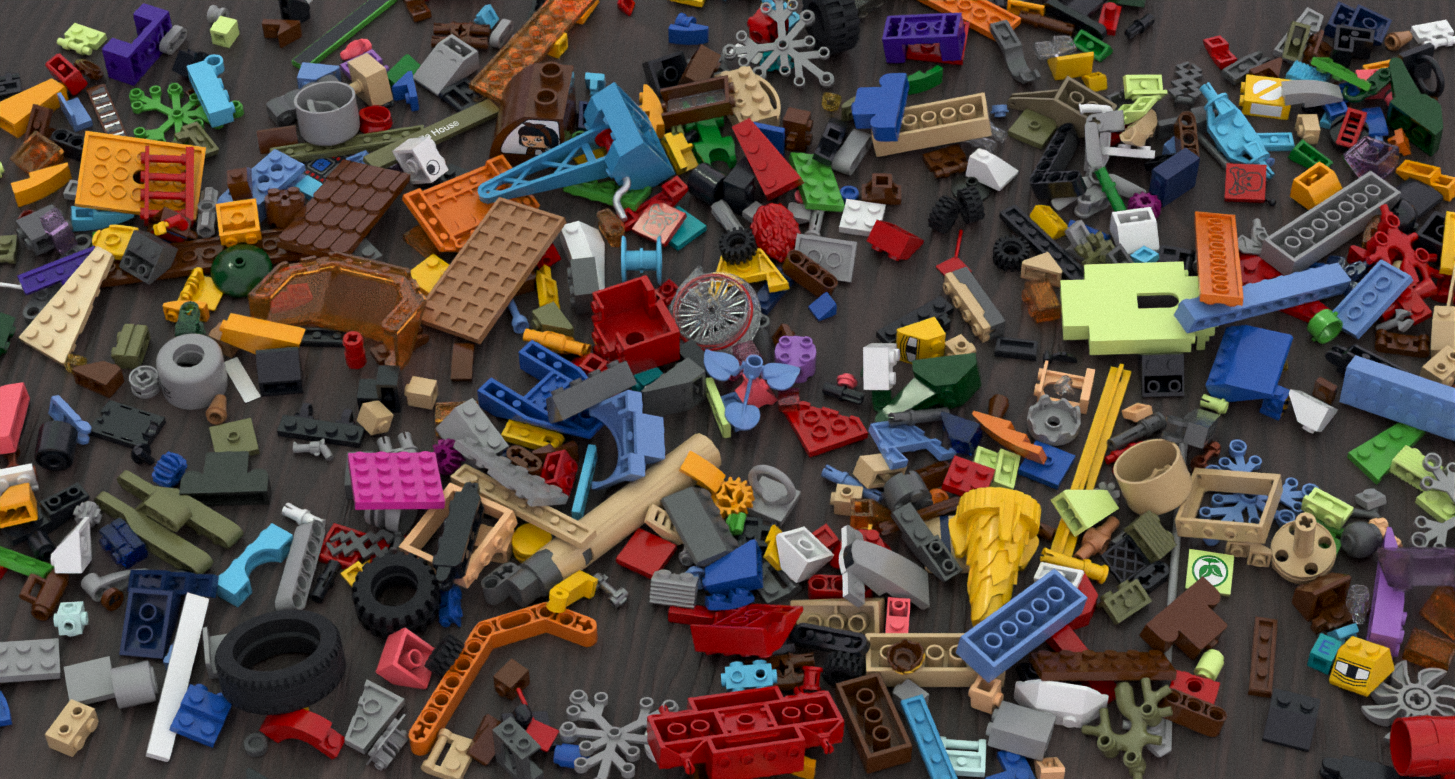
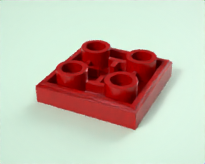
[616,528,677,579]

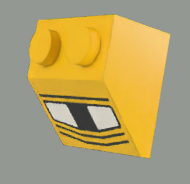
[896,317,946,364]
[1329,636,1395,697]

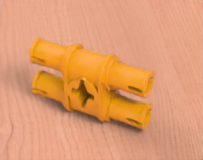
[523,328,592,357]

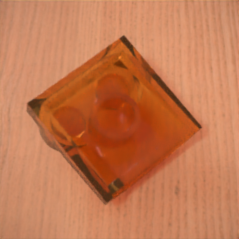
[9,130,64,174]

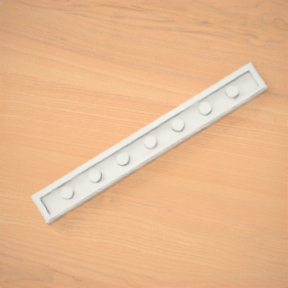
[145,592,209,762]

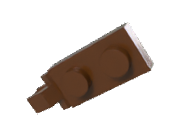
[1310,594,1371,635]

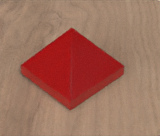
[617,0,635,16]

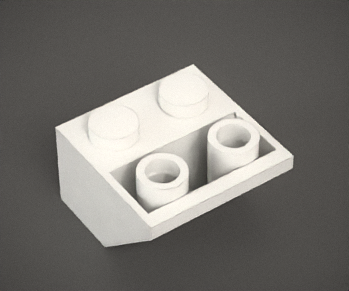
[1110,207,1160,256]

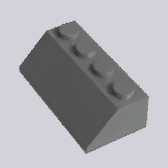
[546,359,637,424]
[661,486,739,567]

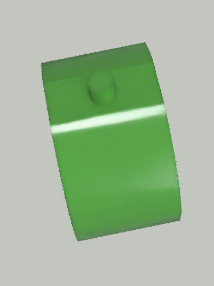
[1307,309,1343,344]

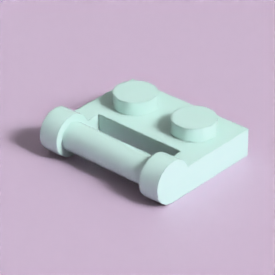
[940,736,986,778]

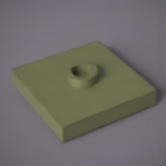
[1008,108,1058,150]
[209,418,260,456]

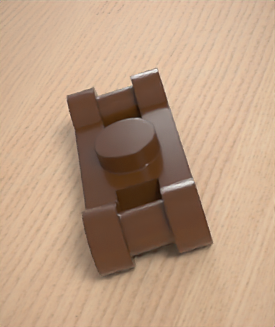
[1375,329,1430,358]

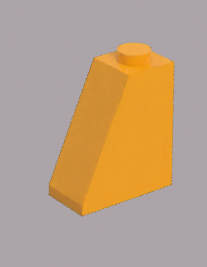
[0,482,38,528]

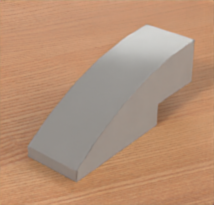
[1281,80,1343,108]

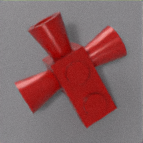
[1378,277,1438,326]

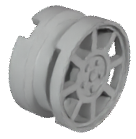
[129,365,161,399]

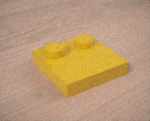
[404,254,449,296]

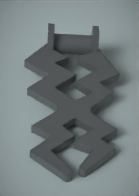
[1168,62,1203,108]
[326,529,405,560]

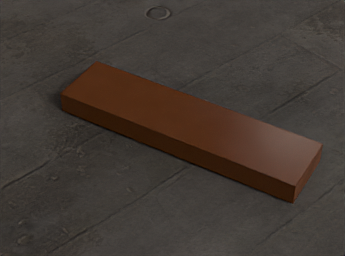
[1248,616,1278,698]

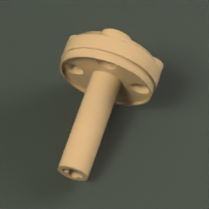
[1270,512,1336,584]

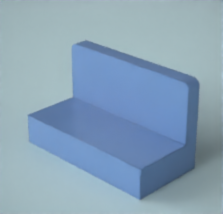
[57,92,93,132]

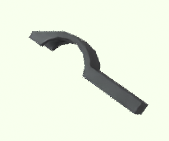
[989,20,1041,84]

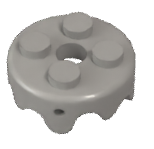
[1027,394,1081,446]

